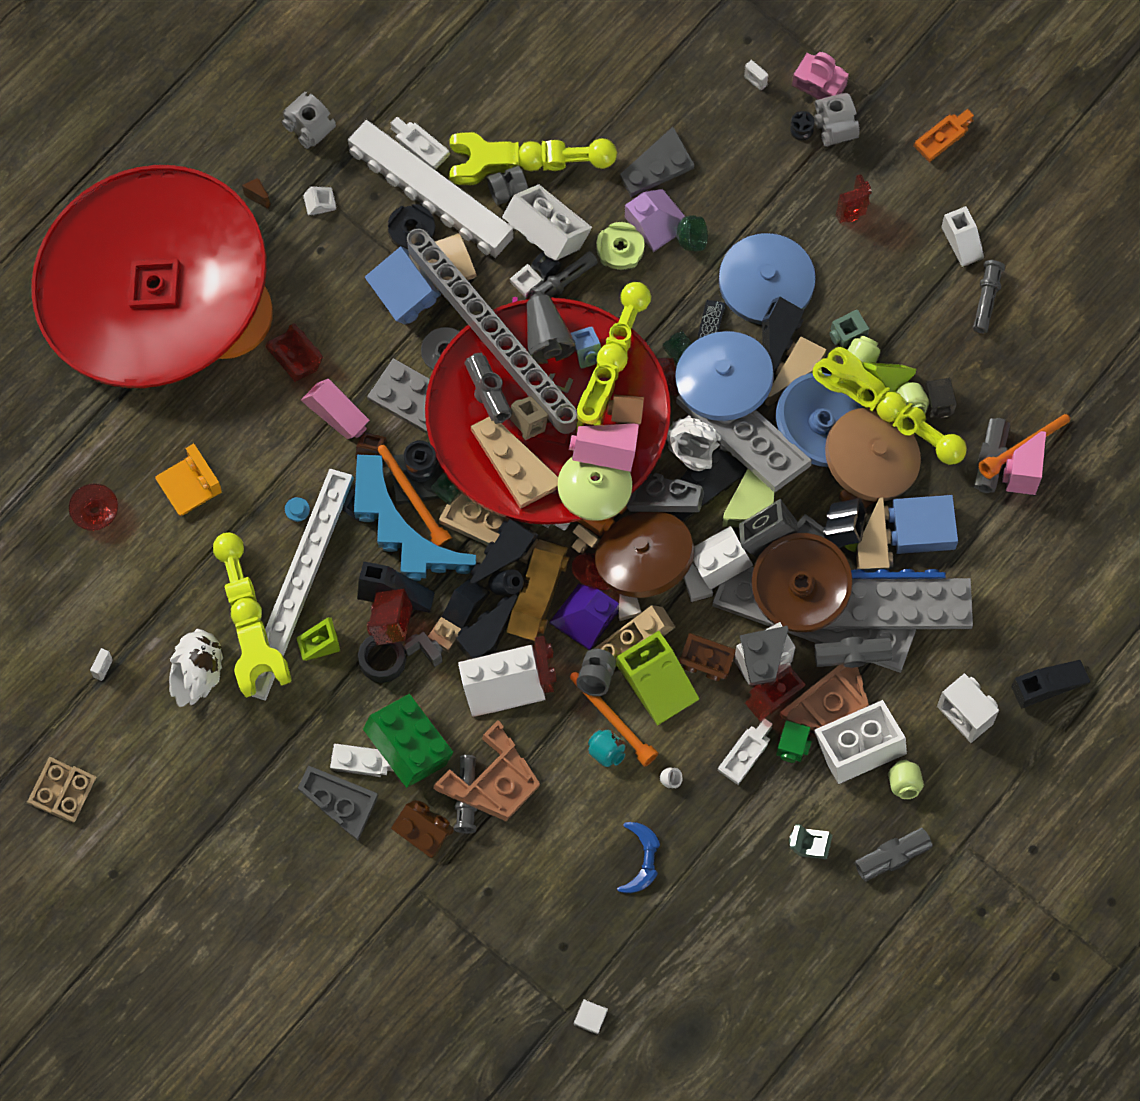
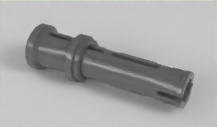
[530,251,598,298]
[973,260,1005,333]
[454,755,477,833]

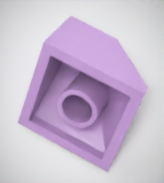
[625,189,691,252]

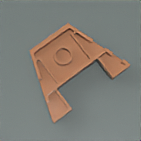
[433,720,540,821]

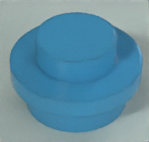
[285,497,310,522]

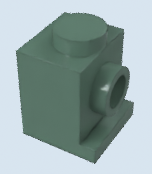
[829,309,869,348]

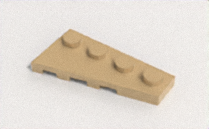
[471,417,558,509]
[439,487,538,564]

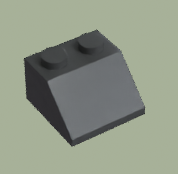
[739,499,798,557]

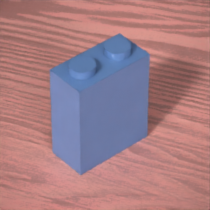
[365,246,441,325]
[888,495,958,554]

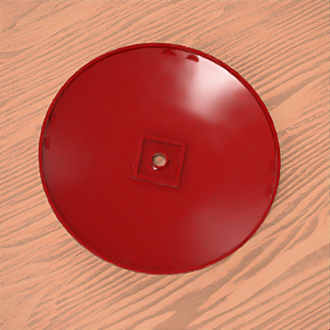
[32,165,267,388]
[425,298,671,525]

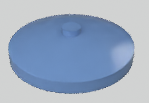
[719,233,815,325]
[675,331,774,421]
[776,373,867,467]

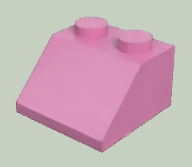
[1002,431,1046,495]

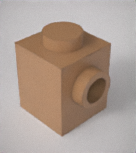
[607,394,644,424]

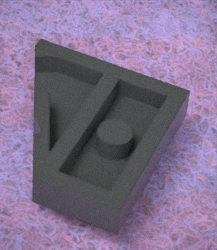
[739,626,788,686]

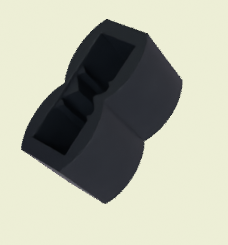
[823,498,867,547]

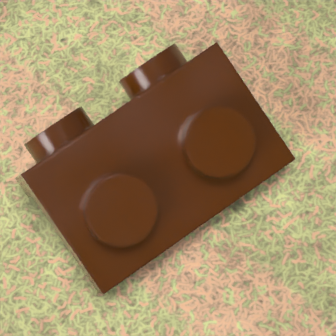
[679,633,736,682]
[391,800,454,858]

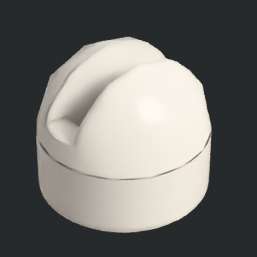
[660,768,682,788]

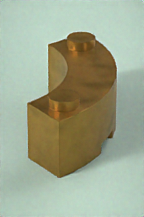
[507,539,569,641]

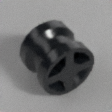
[790,111,815,141]
[531,252,561,281]

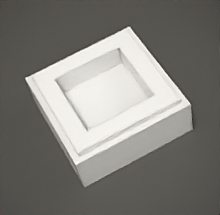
[745,60,768,91]
[510,264,544,298]
[90,648,113,681]
[574,999,608,1034]

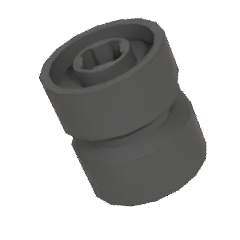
[487,166,528,206]
[577,649,616,696]

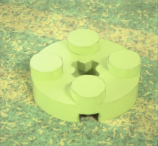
[597,222,644,270]

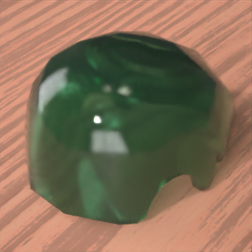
[676,215,708,251]

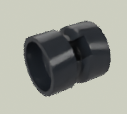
[404,440,437,482]

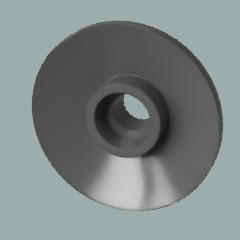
[421,327,459,370]

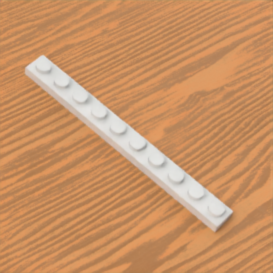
[252,469,354,701]

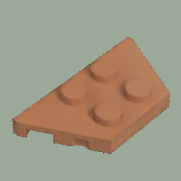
[780,665,869,732]

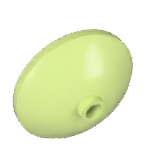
[558,458,632,521]

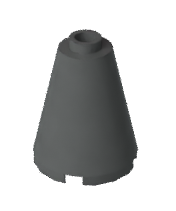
[527,293,576,364]

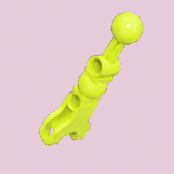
[449,132,617,185]
[576,282,651,433]
[813,347,967,465]
[213,532,291,698]

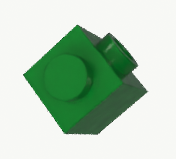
[777,720,812,763]

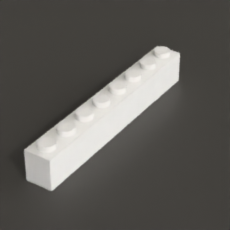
[348,120,513,258]

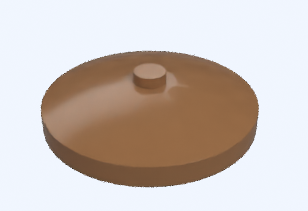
[825,408,921,502]

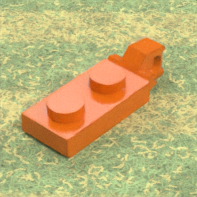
[914,109,974,163]

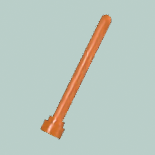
[979,414,1070,479]
[378,445,452,547]
[570,672,659,767]

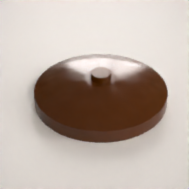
[595,512,694,598]
[752,533,852,633]

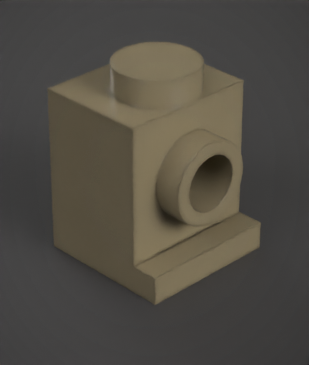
[510,396,549,440]

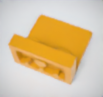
[155,443,222,516]

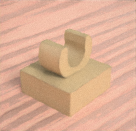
[572,524,600,554]
[428,617,461,653]

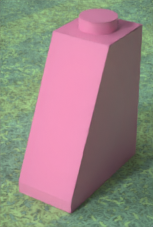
[301,379,369,439]
[569,424,639,472]

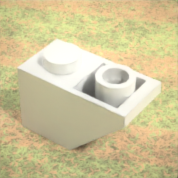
[942,206,984,267]

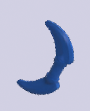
[618,822,660,893]

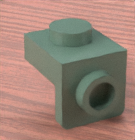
[789,824,833,859]

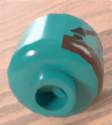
[588,730,626,767]

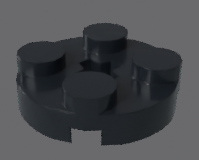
[388,204,436,250]

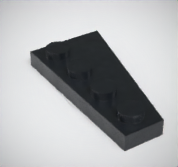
[665,448,748,523]

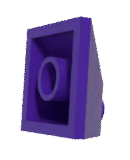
[550,584,619,650]

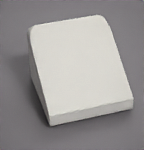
[304,187,337,215]

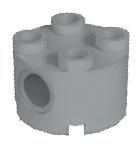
[282,92,336,149]
[814,93,859,146]

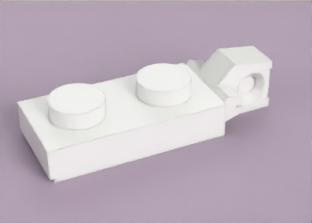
[391,117,450,170]
[718,718,773,785]
[330,744,393,777]

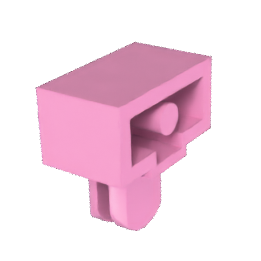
[792,52,848,99]

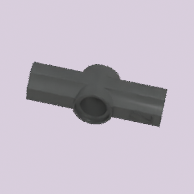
[465,353,512,424]
[974,418,1011,493]
[814,637,892,668]
[855,828,933,882]

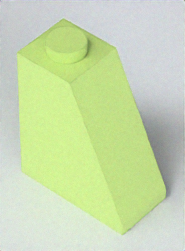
[722,469,774,527]

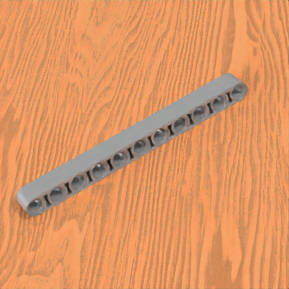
[407,229,577,434]

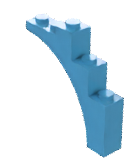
[354,455,477,581]

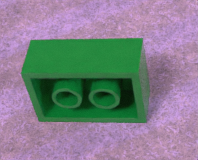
[363,694,454,788]

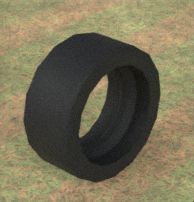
[358,632,406,683]

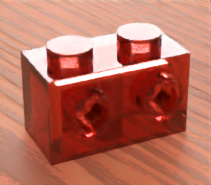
[367,588,413,645]
[745,666,806,722]

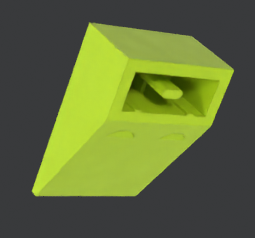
[616,631,699,726]

